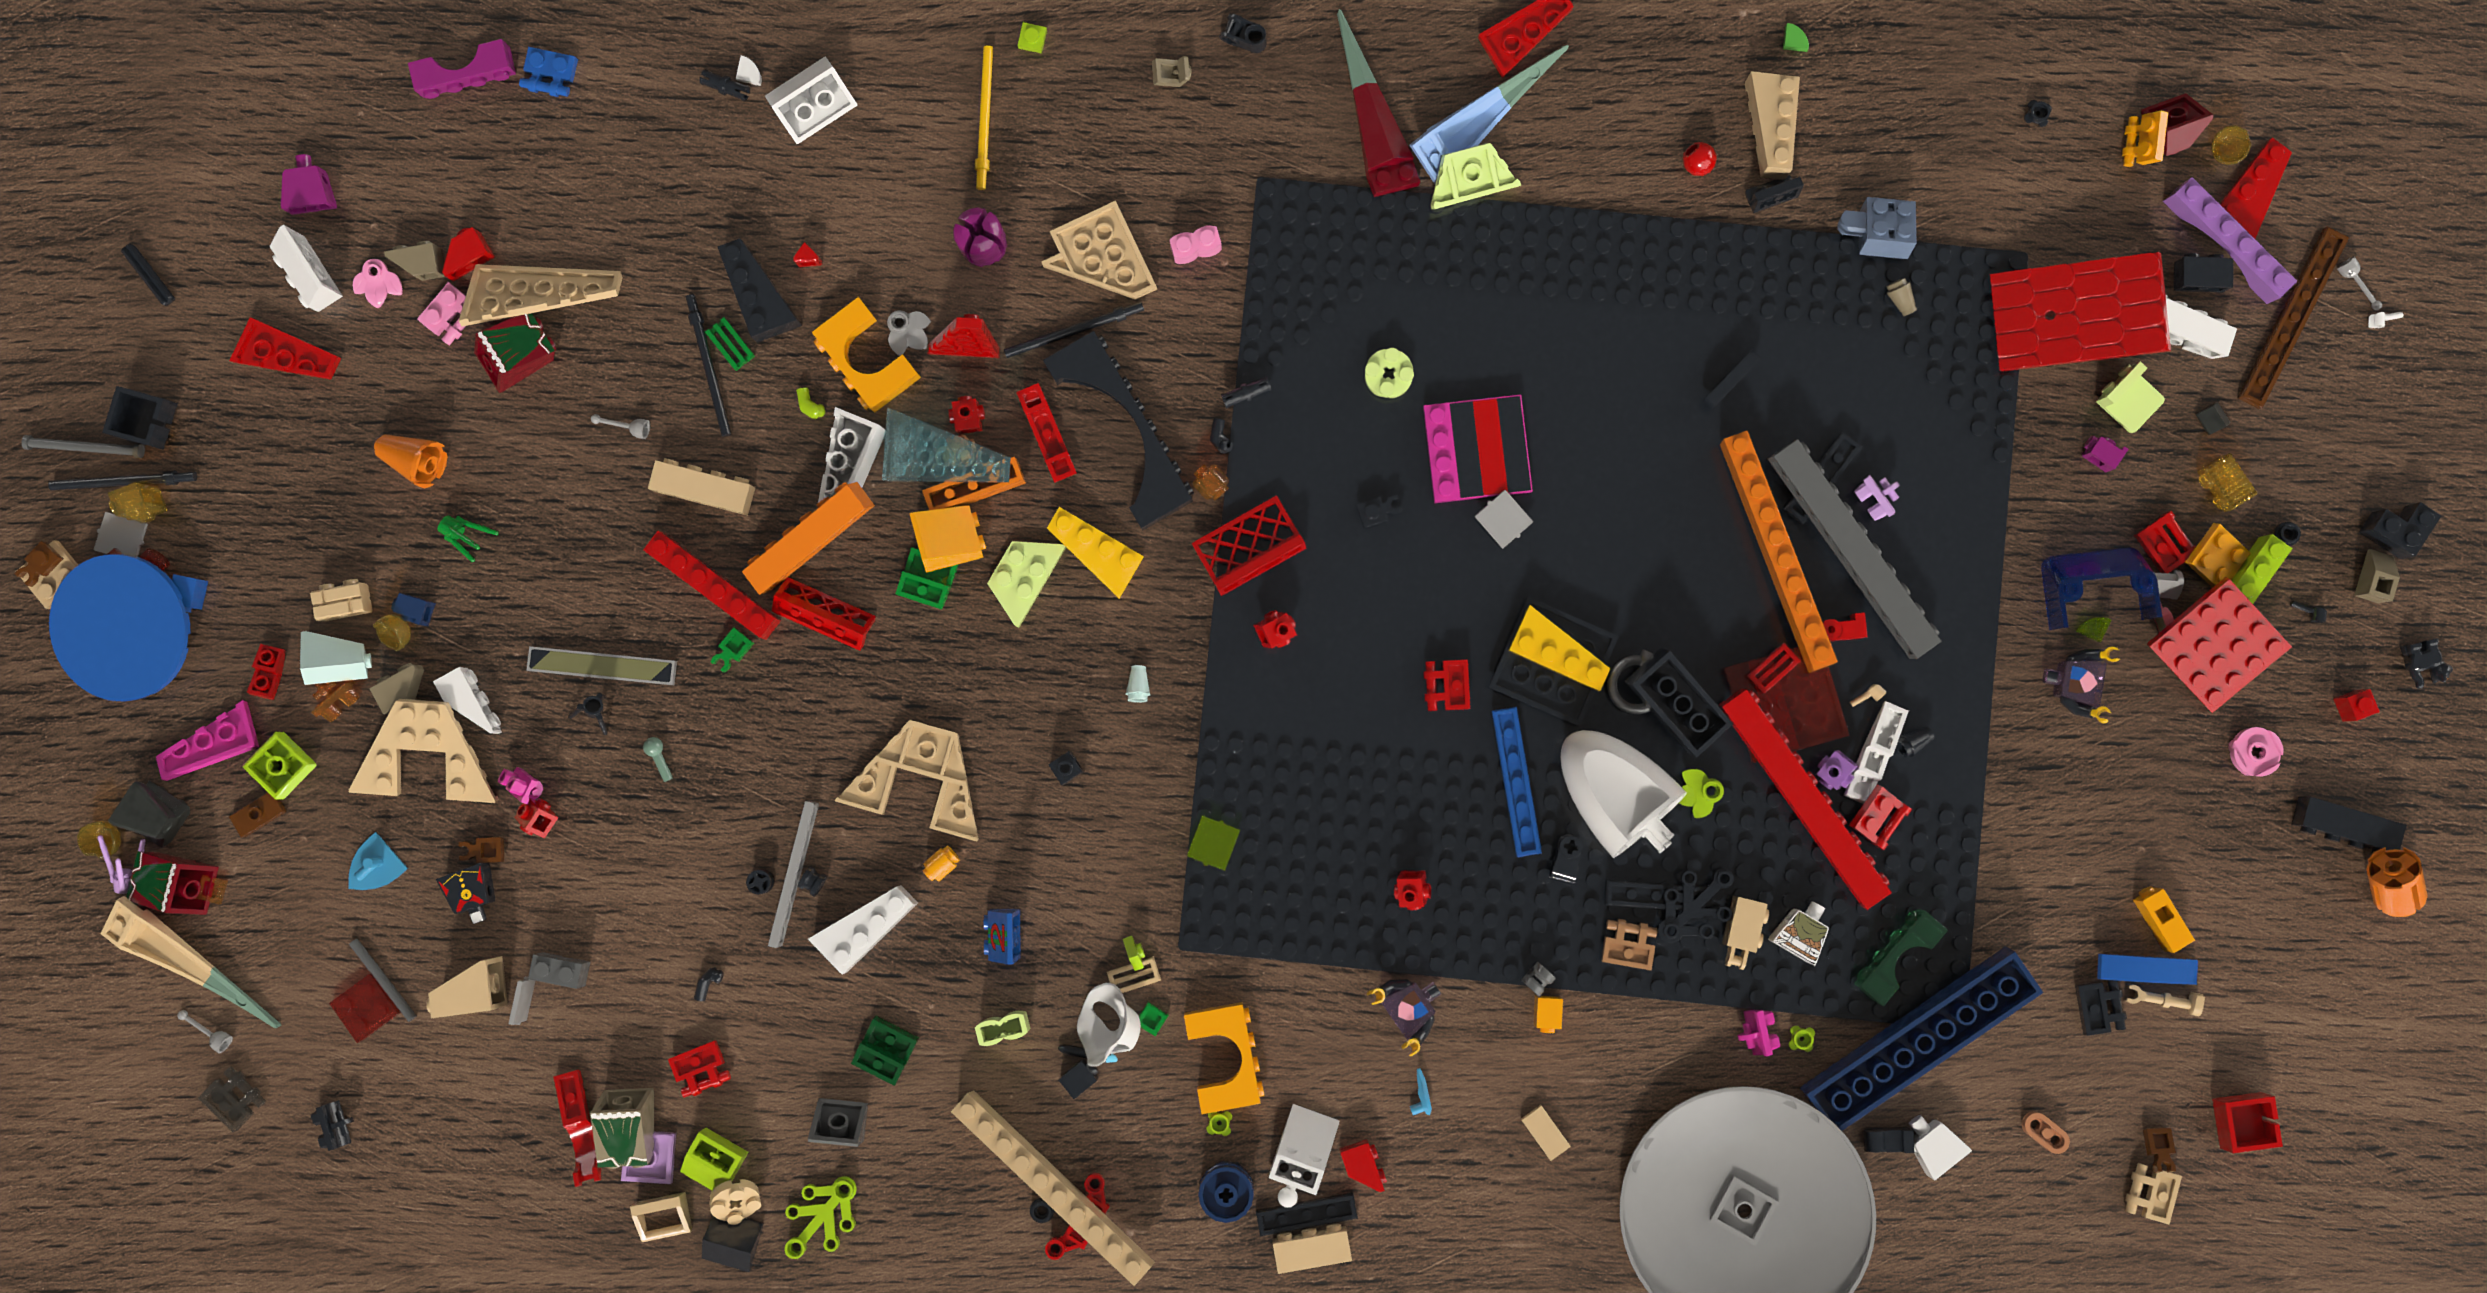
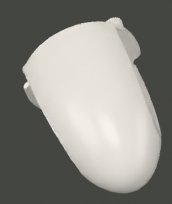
[1560,730,1687,858]

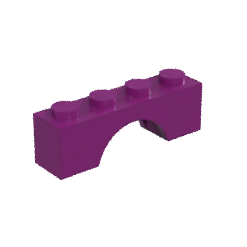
[408,39,516,99]

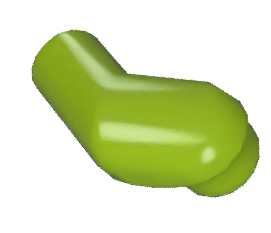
[796,388,825,419]

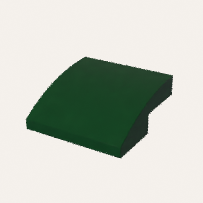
[851,1016,919,1086]

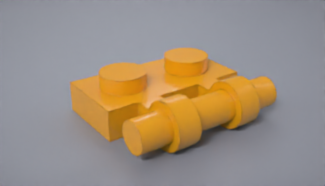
[2122,111,2168,167]

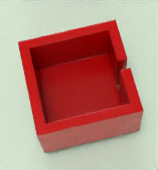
[2212,1092,2283,1153]

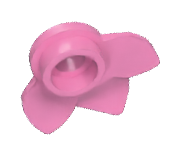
[353,259,403,308]

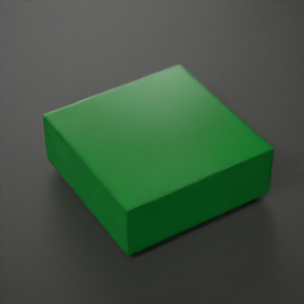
[1139,1001,1169,1036]

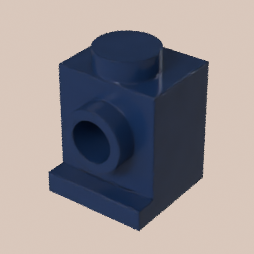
[391,593,436,626]

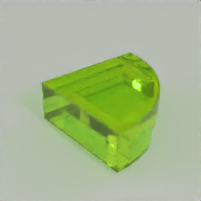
[2076,617,2111,642]

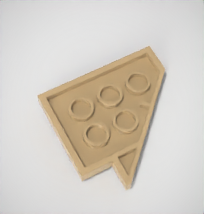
[1042,201,1157,300]

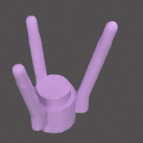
[98,835,146,894]

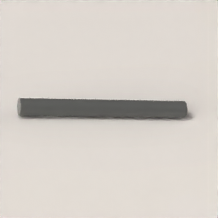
[349,939,417,1022]

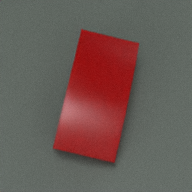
[247,644,286,700]

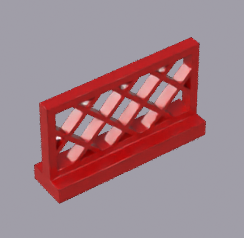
[1191,495,1306,596]

